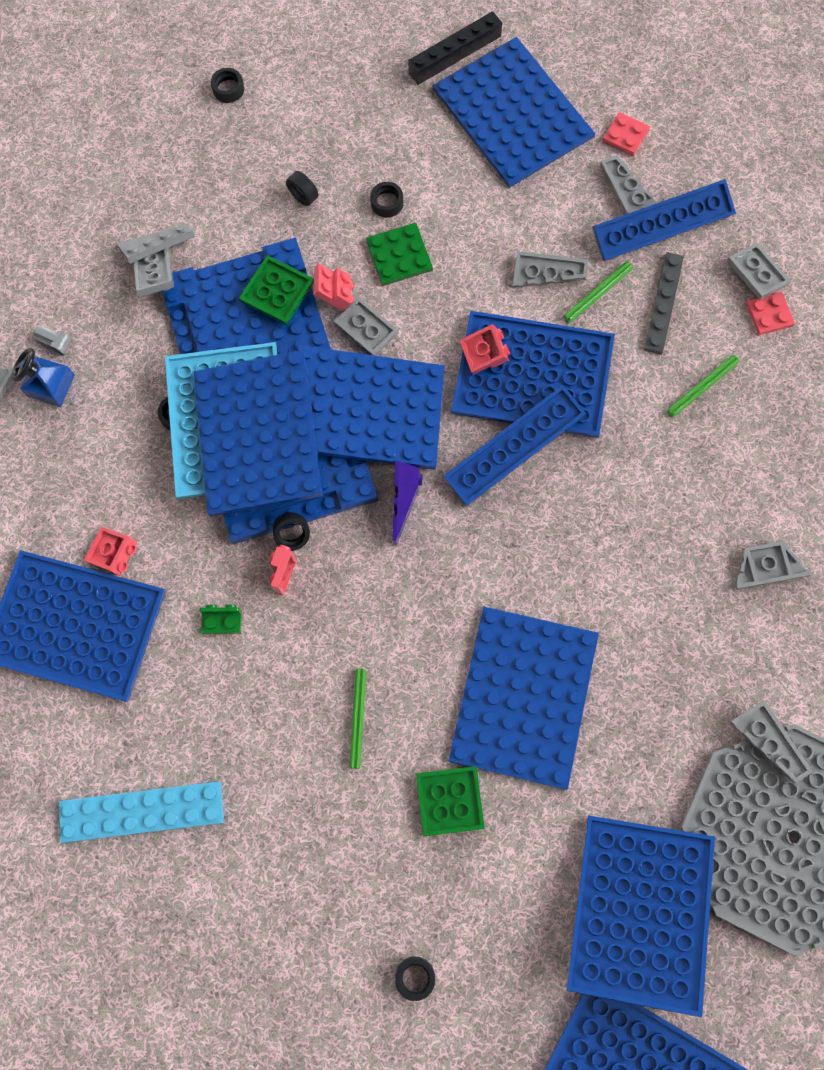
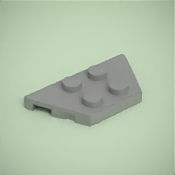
[735,541,811,590]

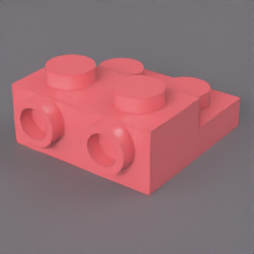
[314,263,354,311]
[460,324,510,374]
[84,527,137,576]
[269,545,297,596]

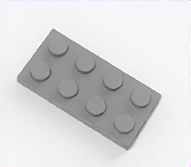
[134,248,174,297]

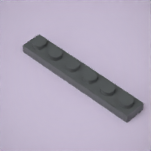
[644,252,684,355]

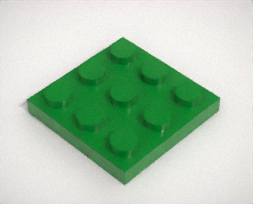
[366,223,433,286]
[239,255,314,326]
[416,766,485,837]

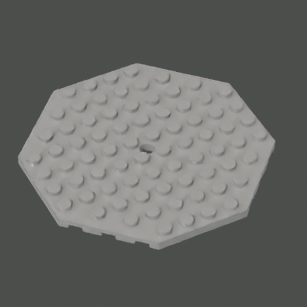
[680,724,824,956]

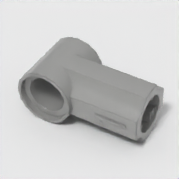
[32,325,73,355]

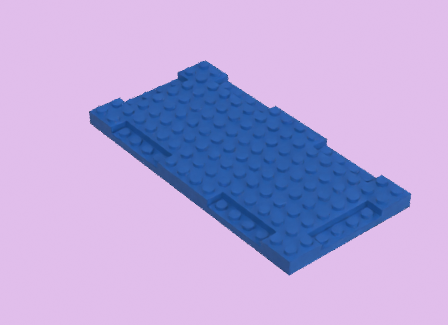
[162,237,378,545]

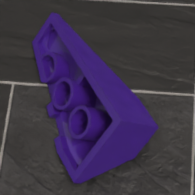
[392,461,423,545]

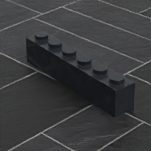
[408,11,502,85]

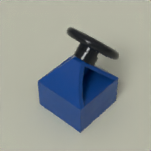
[12,348,75,407]

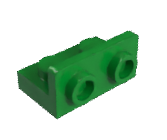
[200,604,242,634]

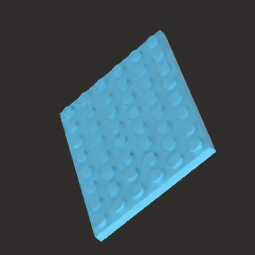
[165,342,278,499]

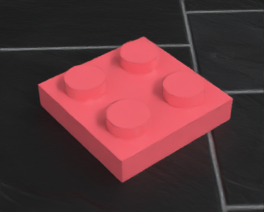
[603,112,650,156]
[746,292,795,336]

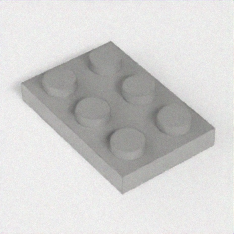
[727,243,791,300]
[334,297,398,356]

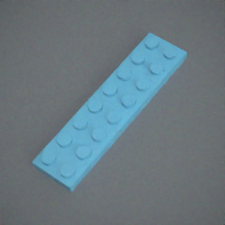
[59,781,224,843]

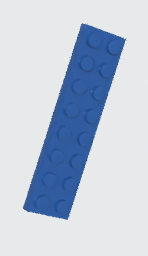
[592,179,736,261]
[444,385,587,506]

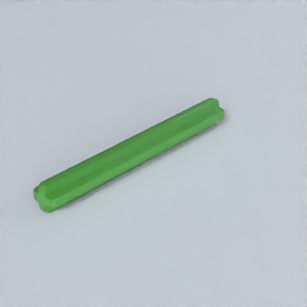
[564,261,633,323]
[667,355,739,417]
[349,669,366,769]

